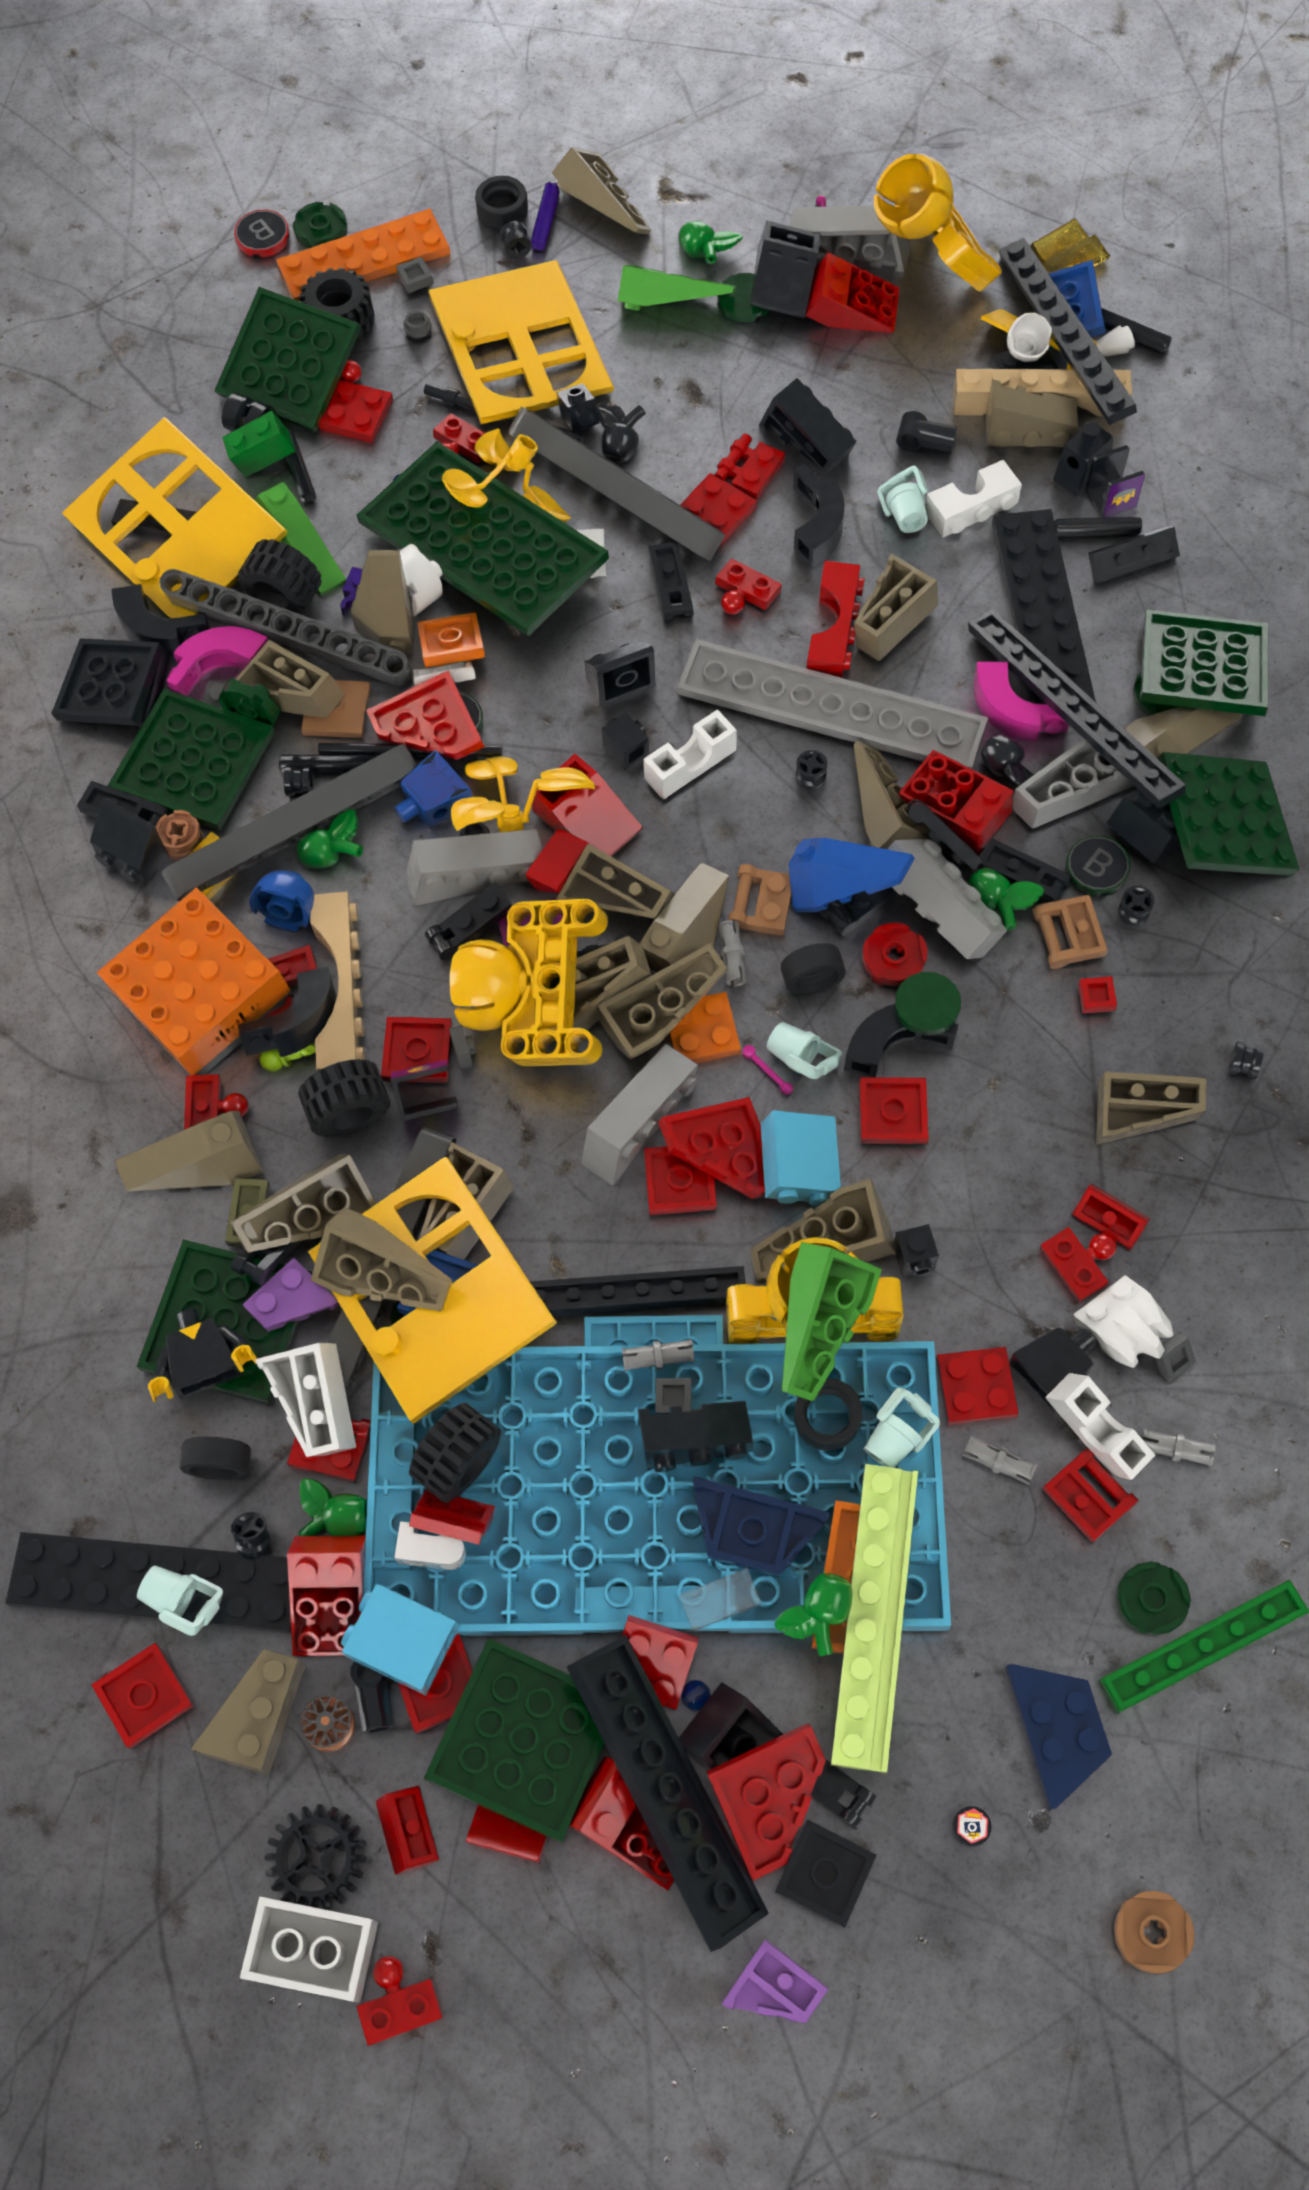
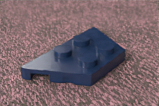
[693,1477,830,1577]
[1005,1664,1112,1811]

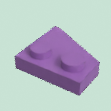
[243,1258,340,1332]
[722,1938,829,2023]

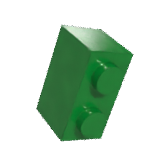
[222,411,295,478]

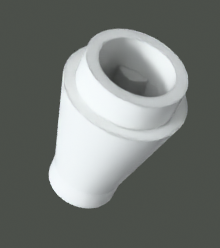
[1096,325,1135,357]

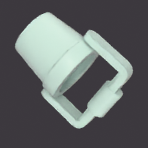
[877,466,928,533]
[767,1022,842,1079]
[863,1388,940,1468]
[137,1565,223,1636]

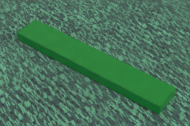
[1099,1579,1309,1714]

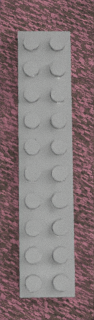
[676,639,988,769]

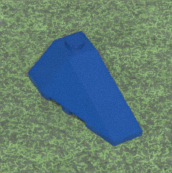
[789,838,915,913]

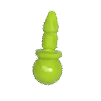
[259,1044,315,1072]

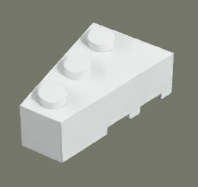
[254,1343,356,1457]

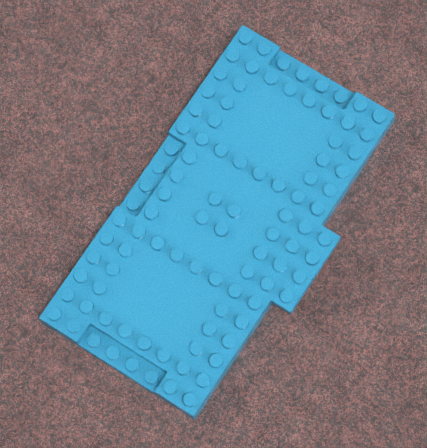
[363,1315,951,1637]

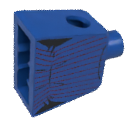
[394,750,472,826]

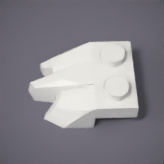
[1073,1275,1174,1368]

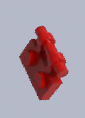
[714,433,785,500]

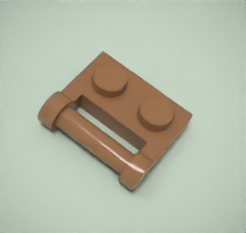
[728,864,791,936]
[1032,895,1108,969]

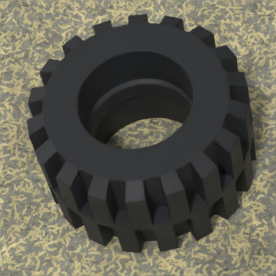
[300,268,374,340]
[238,539,322,615]
[298,1059,391,1137]
[409,1403,501,1503]

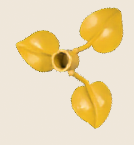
[442,428,571,522]
[451,756,595,833]

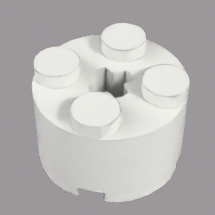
[400,544,443,617]

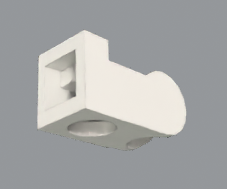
[394,1521,466,1570]

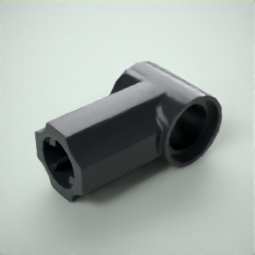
[896,411,957,452]
[350,1661,395,1734]

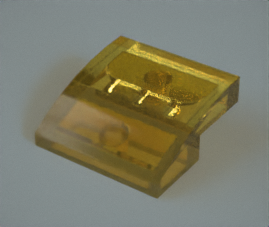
[1030,218,1110,273]

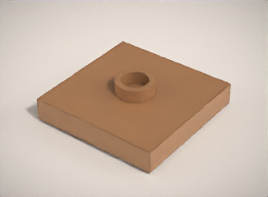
[301,680,371,739]

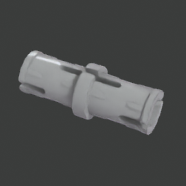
[718,920,747,987]
[622,1339,695,1371]
[1142,1428,1216,1467]
[962,1435,1037,1485]

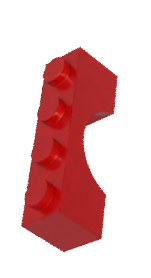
[807,560,865,678]

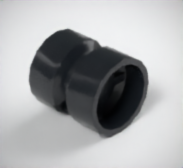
[221,393,276,432]

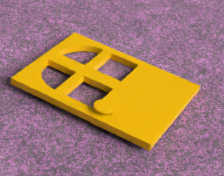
[428,260,614,424]
[62,417,288,619]
[308,1157,556,1424]

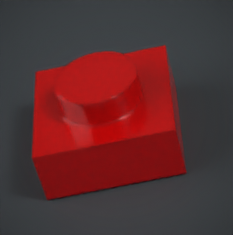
[1078,976,1117,1014]

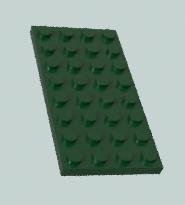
[356,441,609,636]

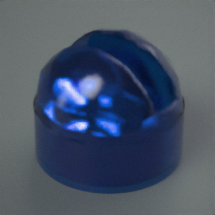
[681,1680,711,1712]

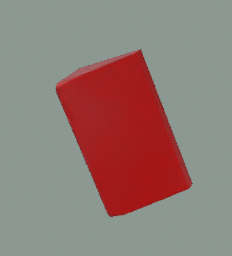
[526,829,591,893]
[1072,1184,1150,1250]
[376,1785,439,1875]
[465,1805,547,1864]

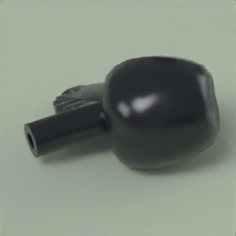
[597,403,646,464]
[981,733,1034,786]

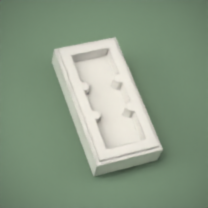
[411,661,476,686]

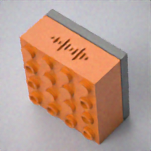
[96,887,294,1075]

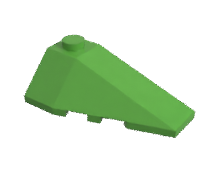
[617,265,736,311]
[255,481,346,596]
[782,1242,882,1402]

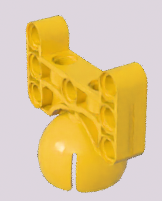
[874,153,1002,292]
[450,899,608,1066]
[726,1237,904,1344]

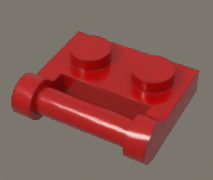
[287,1418,371,1484]
[1042,1448,1139,1543]

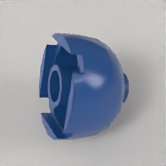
[249,870,315,932]

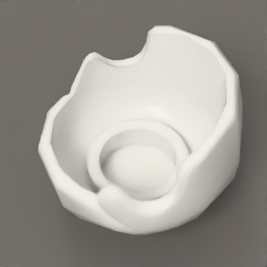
[1007,313,1052,362]

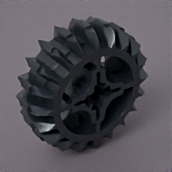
[264,1804,368,1911]

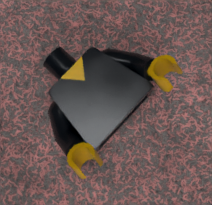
[148,1309,257,1402]

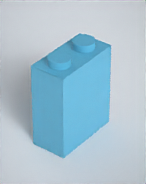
[760,1110,841,1206]
[341,1583,460,1696]

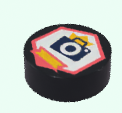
[952,1806,992,1847]

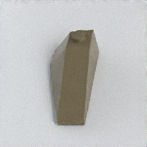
[551,147,652,235]
[639,862,729,972]
[230,1154,377,1253]

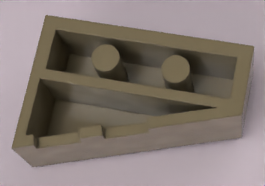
[986,379,1078,447]
[854,554,938,661]
[236,640,345,718]
[556,843,675,920]
[549,935,652,1030]
[1096,1071,1206,1146]
[419,1142,514,1260]
[190,1649,306,1775]

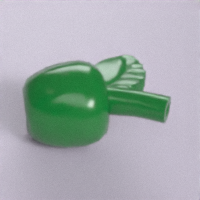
[678,220,743,264]
[296,809,363,869]
[967,868,1044,930]
[298,1478,367,1536]
[775,1573,853,1656]

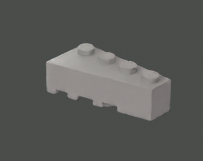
[789,205,911,272]
[1012,739,1134,829]
[406,829,543,906]
[888,839,1007,959]
[581,1044,698,1186]

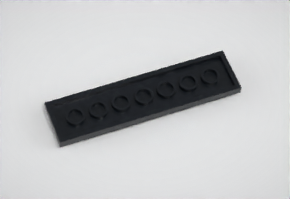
[992,509,1096,704]
[5,1532,291,1633]
[567,1635,769,1952]

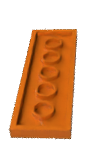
[276,208,450,301]

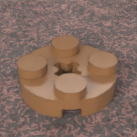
[1114,1891,1195,1974]

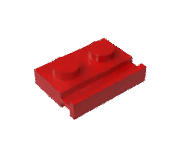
[409,1489,495,1545]

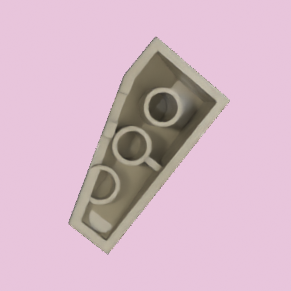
[351,550,415,654]
[1124,706,1243,758]
[854,741,943,849]
[597,943,727,1059]
[114,1111,264,1191]
[750,1179,897,1282]
[311,1207,452,1311]

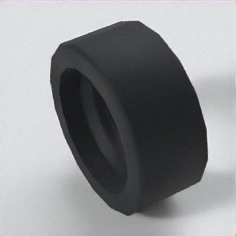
[475,175,528,230]
[780,943,846,996]
[794,1378,863,1451]
[180,1436,251,1480]

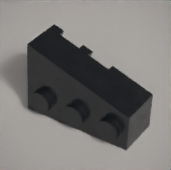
[759,378,857,475]
[638,1401,753,1472]

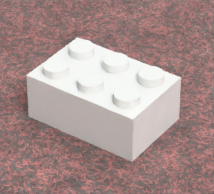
[240,1896,378,2003]

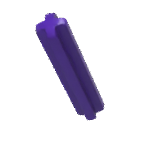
[531,182,560,251]

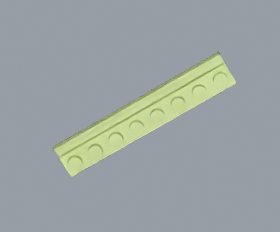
[831,1464,918,1774]

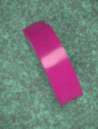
[166,626,268,696]
[974,662,1069,742]

